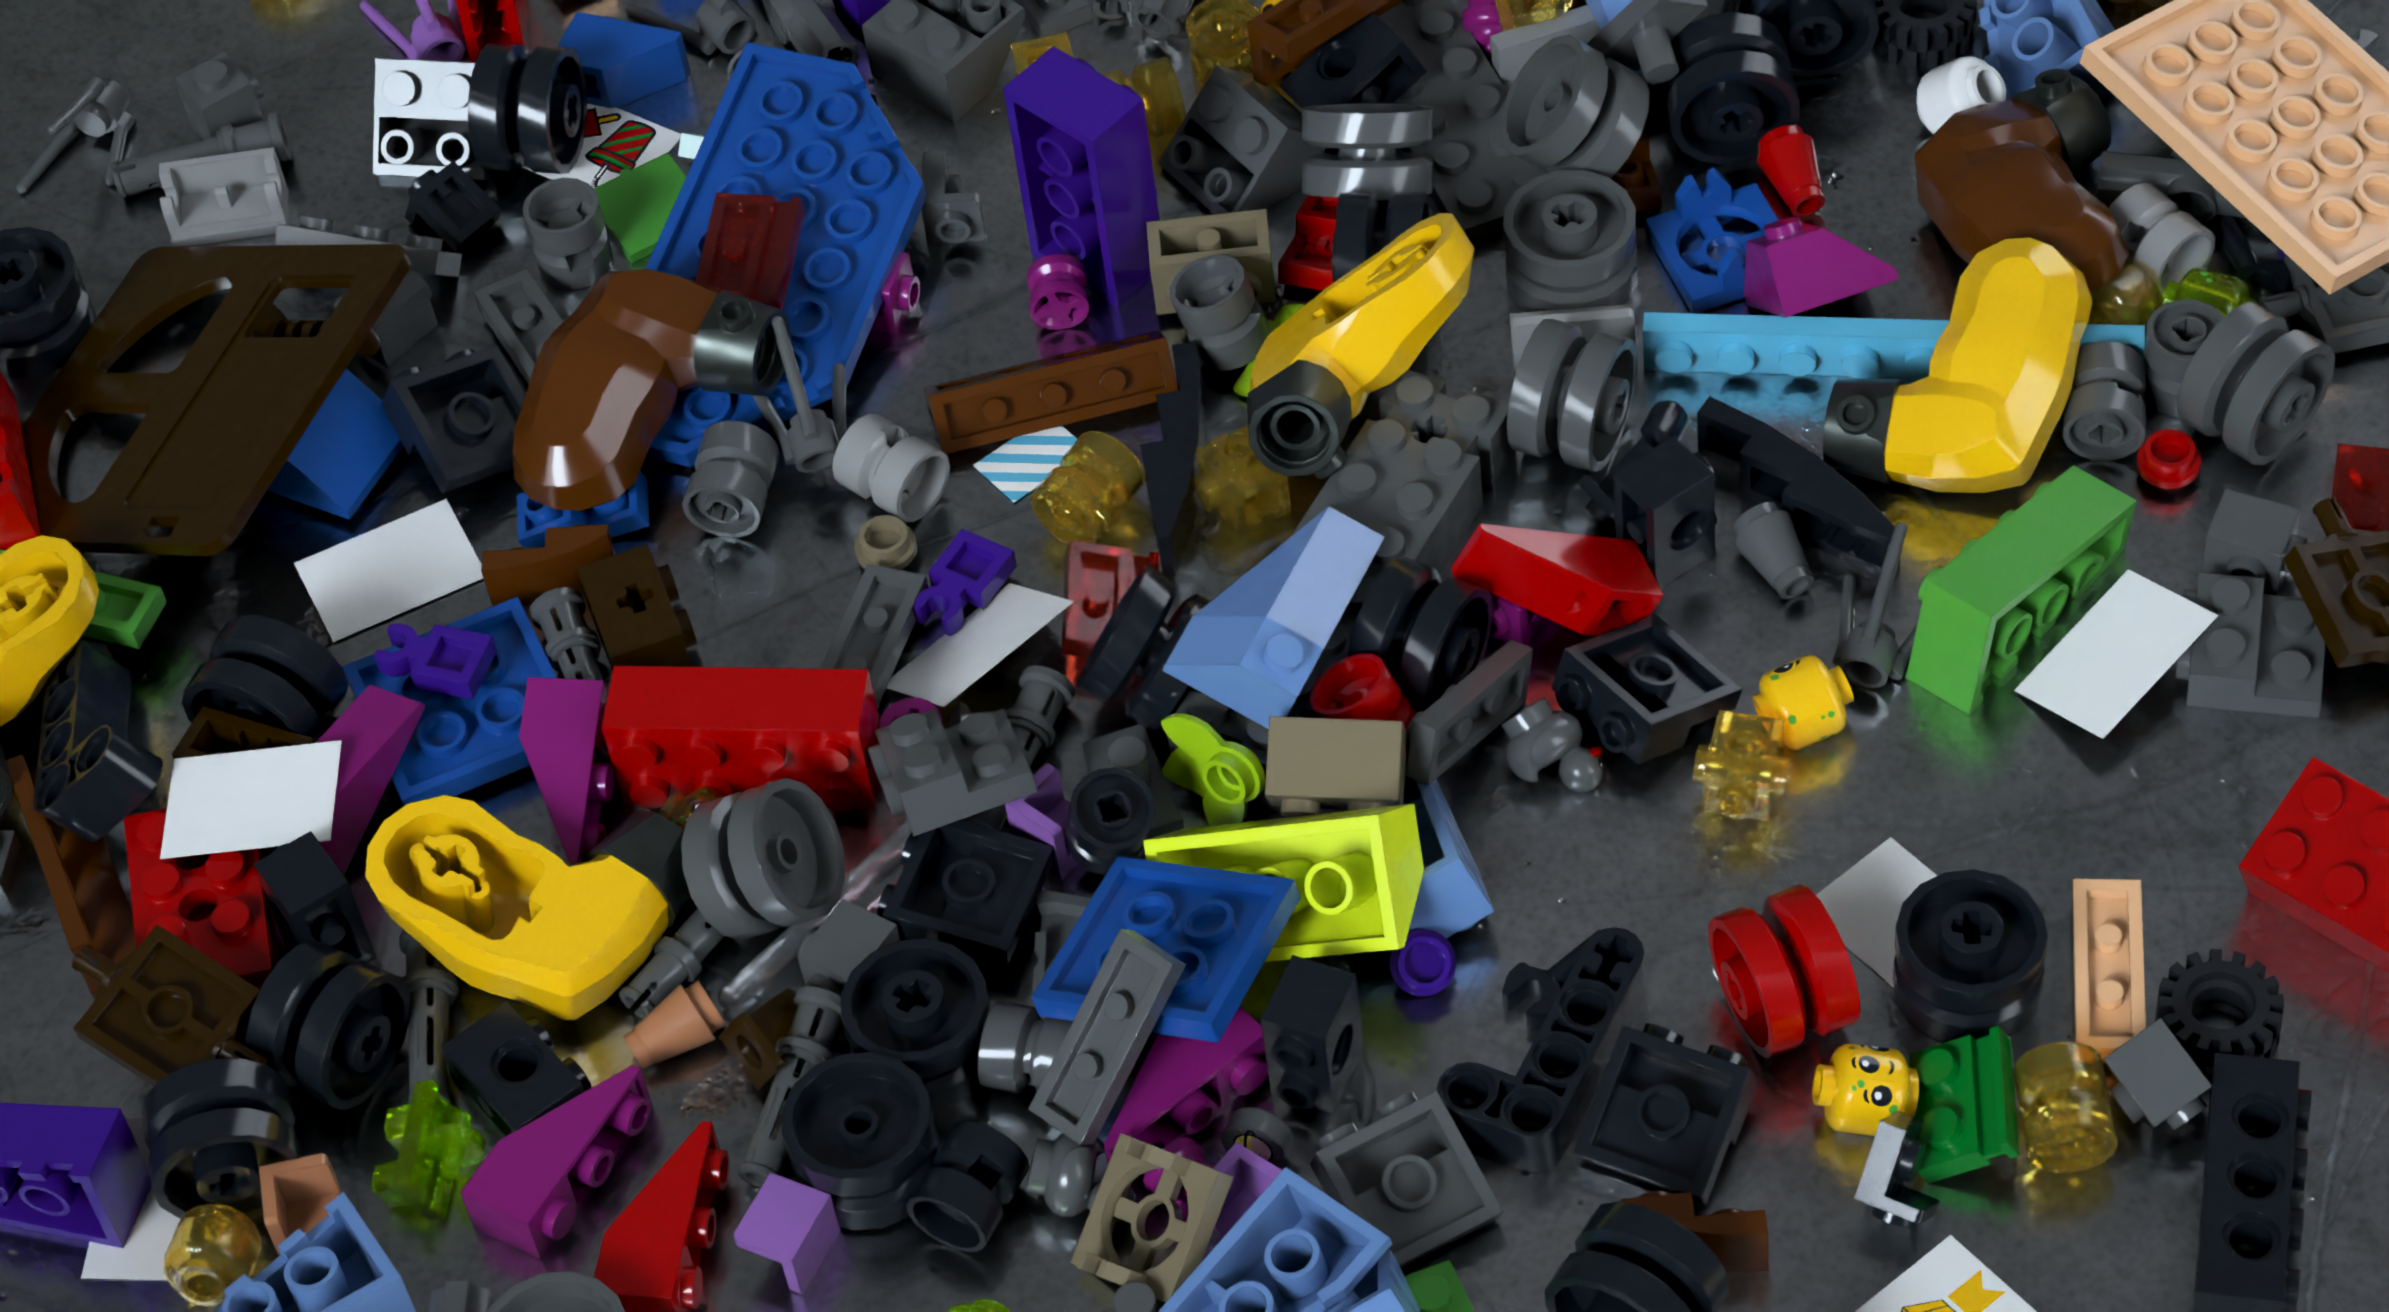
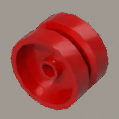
[1708,884,1860,1058]

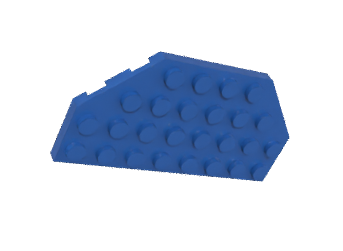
[646,42,927,467]

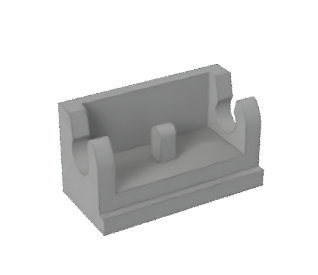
[159,147,289,247]

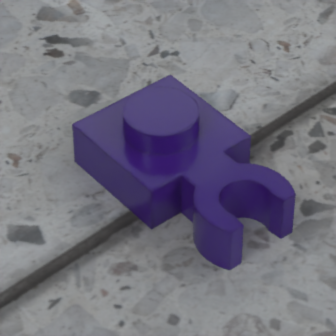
[914,529,1017,636]
[374,624,497,700]

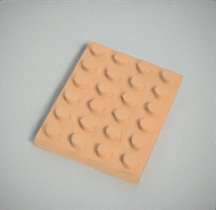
[2079,0,2389,295]

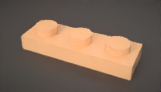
[2071,879,2146,1063]

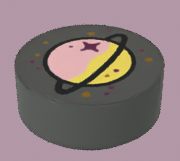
[1221,1107,1294,1168]

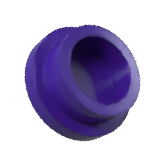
[1389,929,1456,996]

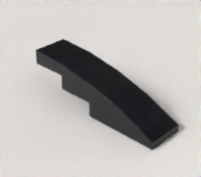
[1140,341,1207,577]
[1697,396,1900,581]

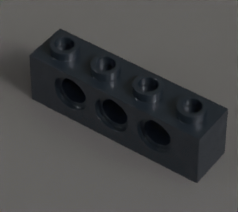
[2193,1053,2312,1312]

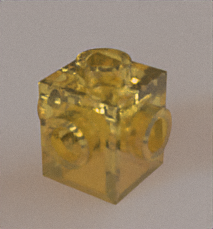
[1194,425,1292,537]
[1693,710,1792,822]

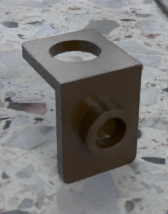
[718,988,818,1090]

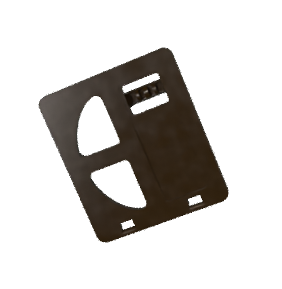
[21,244,411,556]

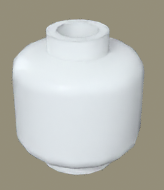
[1916,56,2006,135]

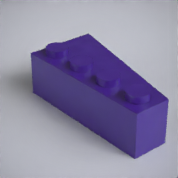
[0,1103,151,1248]

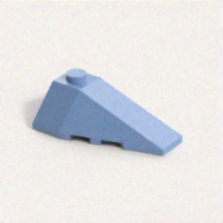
[1979,0,2115,101]
[1345,764,1495,938]
[1158,1167,1392,1312]

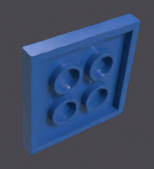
[342,597,557,807]
[1032,856,1301,1043]

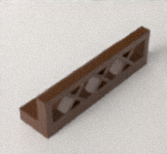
[1247,0,1404,87]
[923,330,1178,454]
[6,754,136,993]

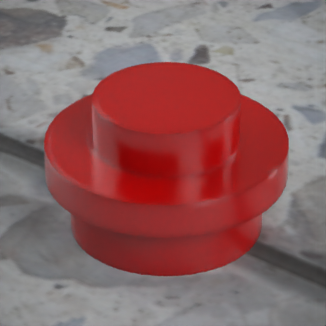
[2137,429,2201,489]

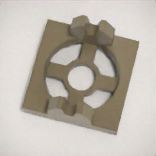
[1070,1133,1234,1303]

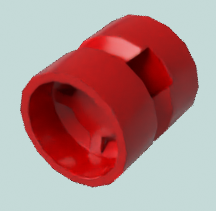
[1309,653,1417,764]

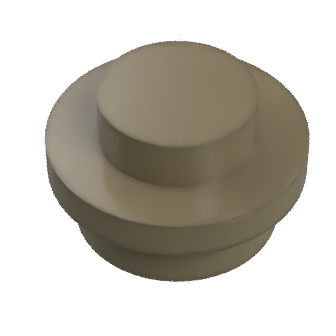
[854,515,917,570]

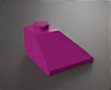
[1744,217,1899,318]

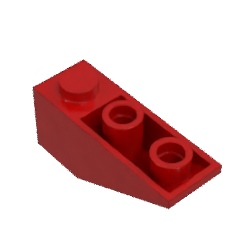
[1450,524,1664,636]
[594,1121,729,1312]

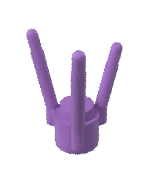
[360,0,467,61]

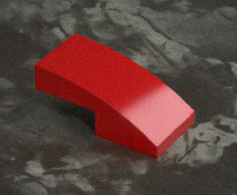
[1278,195,1338,291]

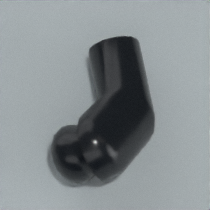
[1640,400,1689,447]

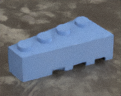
[213,1191,416,1312]

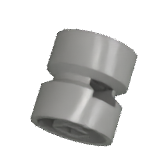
[2109,182,2215,296]
[832,414,950,522]

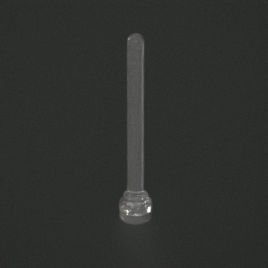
[718,814,963,1011]

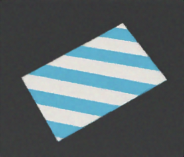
[973,426,1090,503]

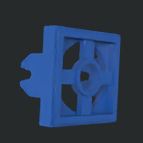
[1645,167,1778,314]

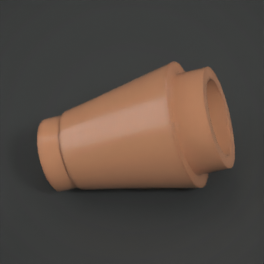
[623,981,727,1070]

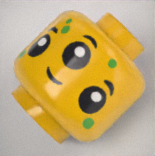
[1752,654,1854,751]
[1812,1044,1919,1136]

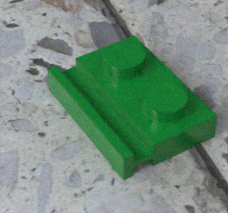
[1909,1026,2019,1183]

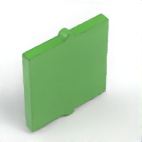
[593,152,686,263]

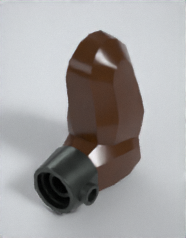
[1915,69,2129,292]
[513,269,791,511]

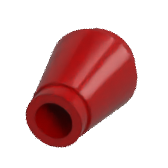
[1757,125,1825,217]

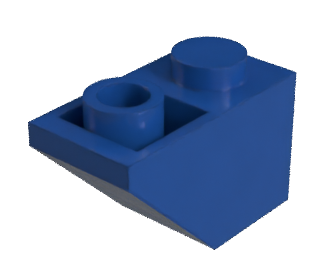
[557,12,691,108]

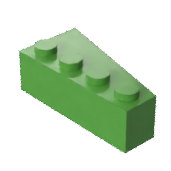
[1906,465,2137,715]

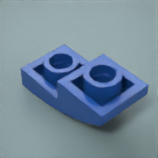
[517,472,650,548]

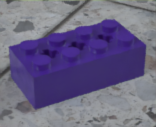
[1003,46,1160,308]

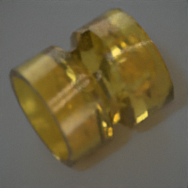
[1186,0,1259,95]
[1102,56,1186,137]
[1030,431,1146,549]
[2013,1042,2118,1173]

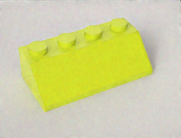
[1143,804,1424,962]

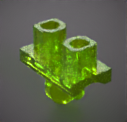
[371,1080,486,1221]

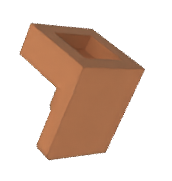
[259,1153,342,1256]

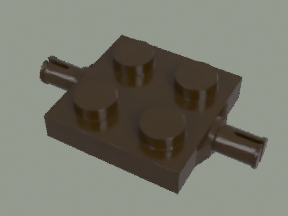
[2283,497,2389,668]
[72,925,268,1086]

